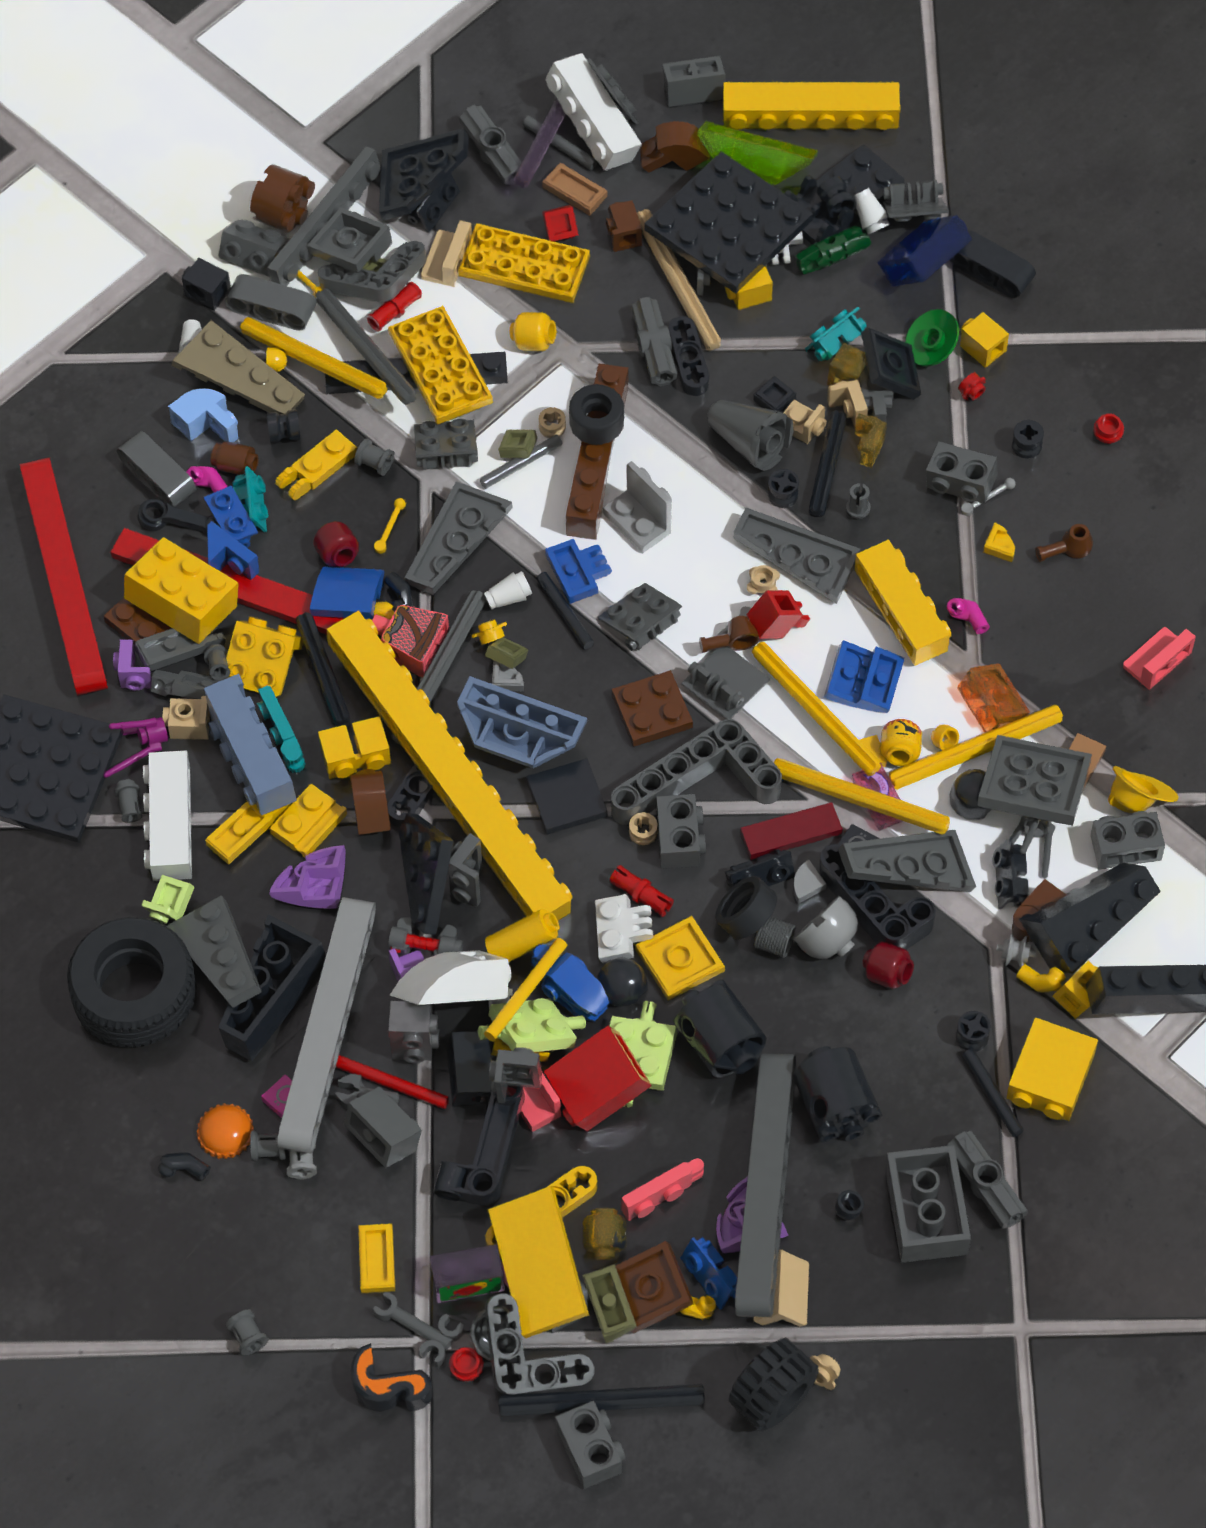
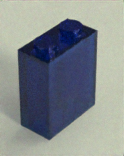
[877,215,973,286]

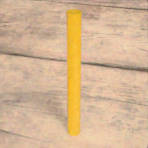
[484,938,567,1041]

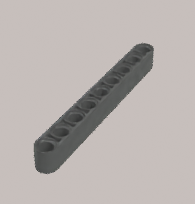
[735,1053,797,1317]

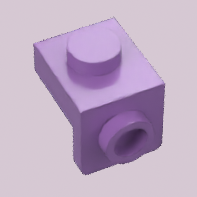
[113,640,152,691]

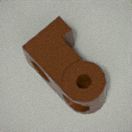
[1012,879,1067,943]

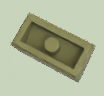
[583,1264,637,1344]

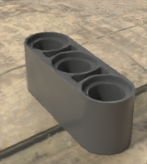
[225,274,317,331]
[116,431,197,507]

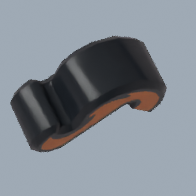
[351,1343,433,1411]

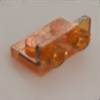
[957,663,1030,733]

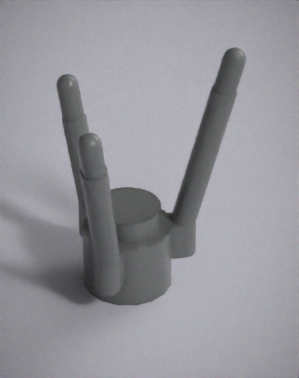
[1010,816,1056,878]

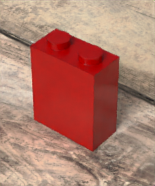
[544,1026,652,1131]

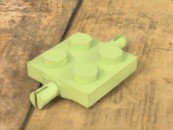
[478,998,586,1052]
[610,1001,677,1108]

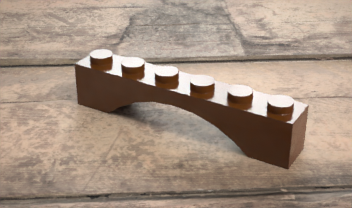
[566,363,628,540]

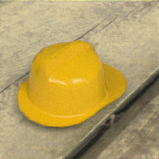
[1108,766,1179,813]

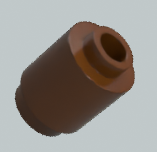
[211,441,259,475]

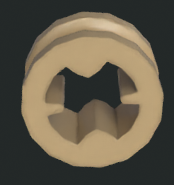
[539,407,566,438]
[629,812,658,845]

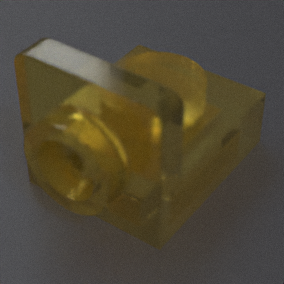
[827,342,867,386]
[855,414,887,468]

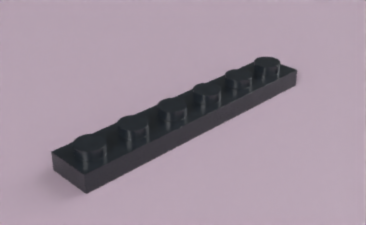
[325,351,508,394]

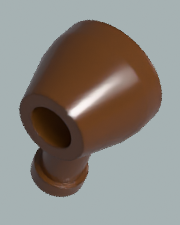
[1035,524,1093,562]
[699,616,760,653]

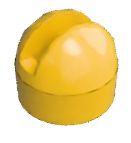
[266,347,287,372]
[931,724,959,750]

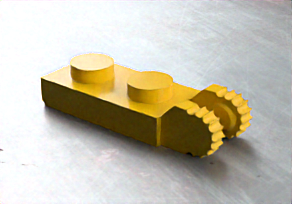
[275,429,357,500]
[205,801,290,865]

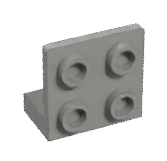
[603,461,672,553]

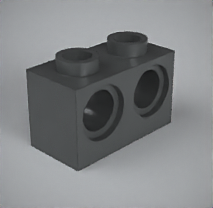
[926,442,998,504]
[656,794,706,868]
[1090,811,1165,870]
[555,1401,626,1489]

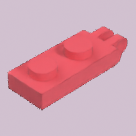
[621,1158,704,1221]

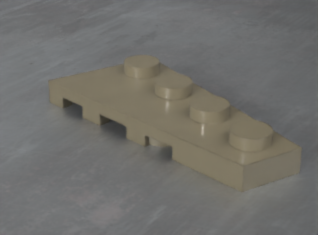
[171,320,305,414]

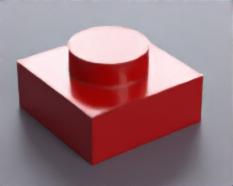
[542,205,579,241]

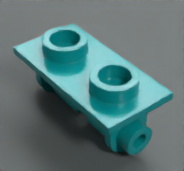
[805,307,867,361]
[232,466,268,533]

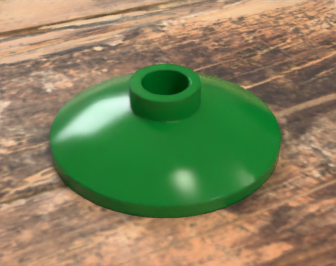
[906,309,959,367]

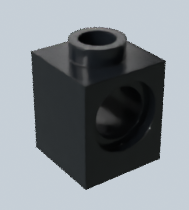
[182,257,231,311]

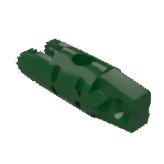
[795,226,872,274]

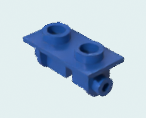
[203,485,258,548]
[680,1237,737,1309]

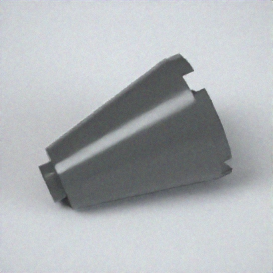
[707,399,794,471]

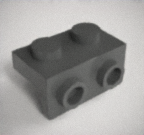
[218,220,290,277]
[448,833,483,907]
[489,1047,542,1103]

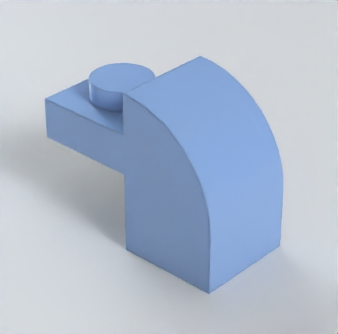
[168,388,239,443]

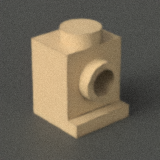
[162,696,210,740]

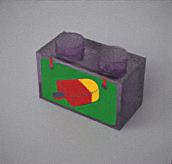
[430,1244,505,1303]

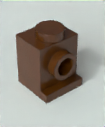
[605,200,642,252]

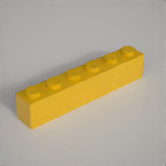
[723,82,900,130]

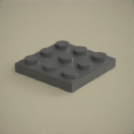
[977,735,1092,826]

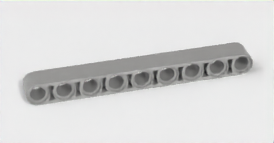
[277,897,376,1153]

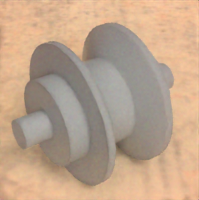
[996,933,1036,968]

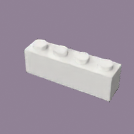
[545,53,642,171]
[143,750,192,881]

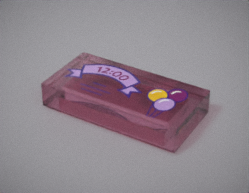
[851,763,903,831]

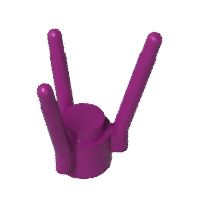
[104,717,168,778]

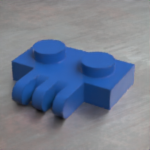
[545,538,612,604]

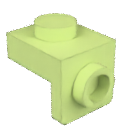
[141,875,195,924]

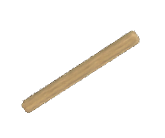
[637,209,721,351]

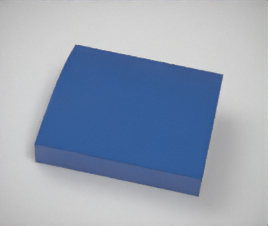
[310,567,384,619]
[823,640,905,713]

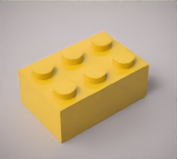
[124,537,238,644]

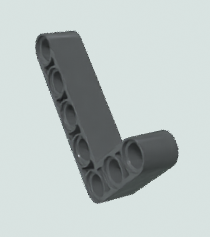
[611,719,782,825]

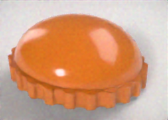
[197,1103,254,1159]

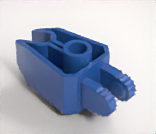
[531,943,610,1022]

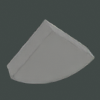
[492,660,524,691]
[794,860,826,904]

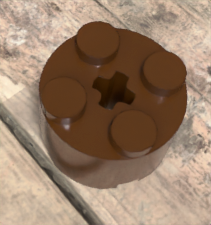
[250,164,315,233]

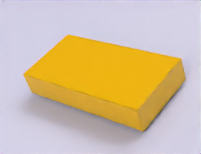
[358,1224,395,1293]

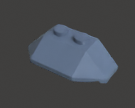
[457,676,587,768]

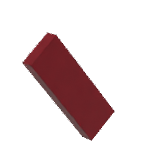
[740,802,843,860]

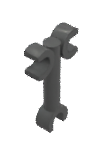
[373,1292,464,1368]

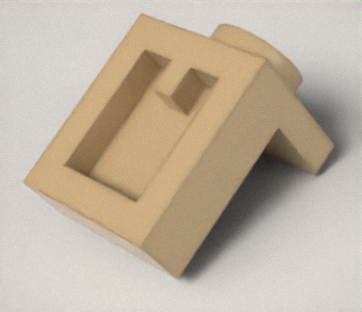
[827,380,868,429]
[784,400,827,444]

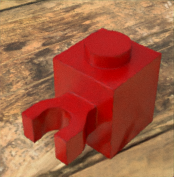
[746,590,811,639]

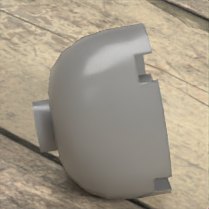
[793,896,858,959]

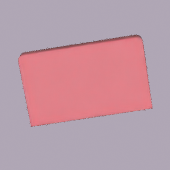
[1123,627,1196,690]
[507,1073,561,1132]

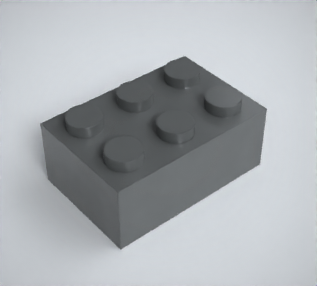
[885,1145,971,1263]

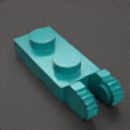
[257,685,305,773]

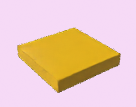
[635,916,725,1001]

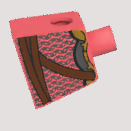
[372,605,449,678]

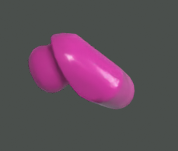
[186,466,228,493]
[946,598,990,634]

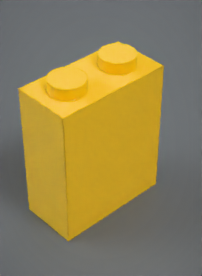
[1006,1017,1098,1121]

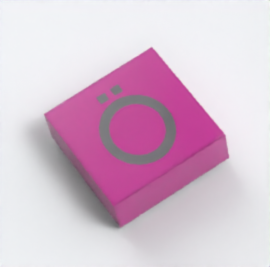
[261,1074,292,1118]

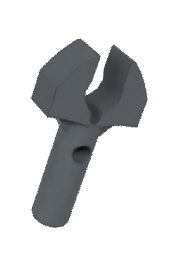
[335,1074,399,1109]

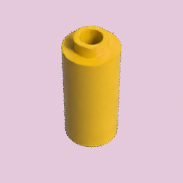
[485,909,560,962]

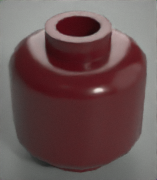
[314,521,359,567]
[863,942,914,989]

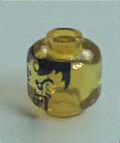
[582,1208,627,1260]

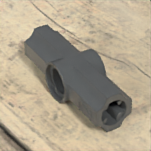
[459,105,527,186]
[632,297,677,386]
[947,1131,1028,1229]

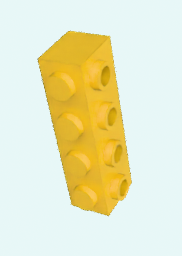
[855,540,951,666]

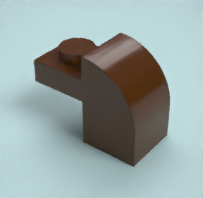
[640,121,710,173]
[350,769,391,835]

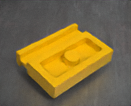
[270,784,347,858]

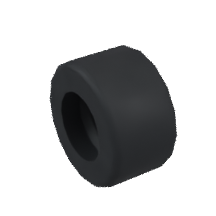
[569,384,624,445]

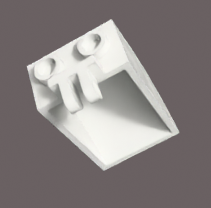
[390,950,513,1009]

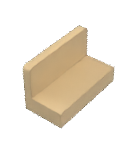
[421,220,472,287]
[754,1250,809,1327]

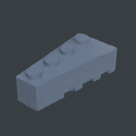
[204,674,297,816]

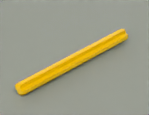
[240,317,388,399]
[752,642,881,776]
[888,705,1063,790]
[774,758,950,834]

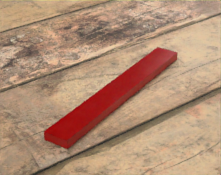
[111,528,345,635]

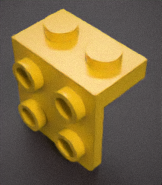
[226,616,303,697]

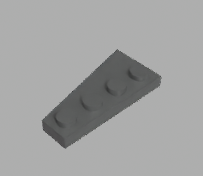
[405,481,513,595]
[734,508,861,604]
[838,829,976,892]
[166,895,262,1008]

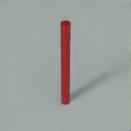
[335,1055,449,1109]

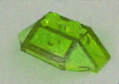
[697,121,818,185]

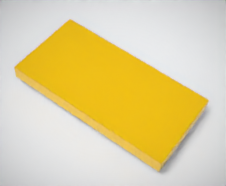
[459,223,590,303]
[388,306,493,425]
[488,1186,589,1338]

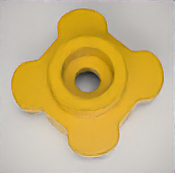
[471,619,507,645]

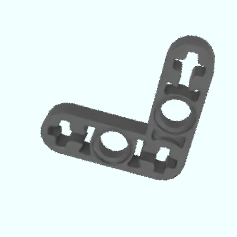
[317,241,427,302]
[485,1293,594,1395]

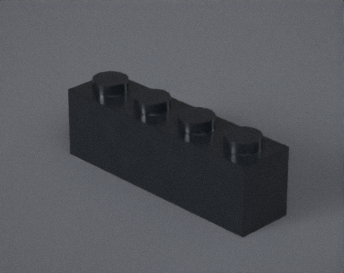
[1086,965,1206,1014]

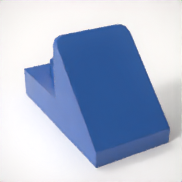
[207,521,260,580]

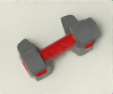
[388,917,463,956]

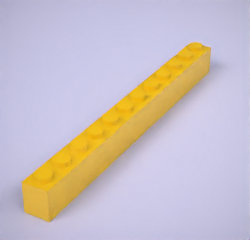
[327,610,573,920]

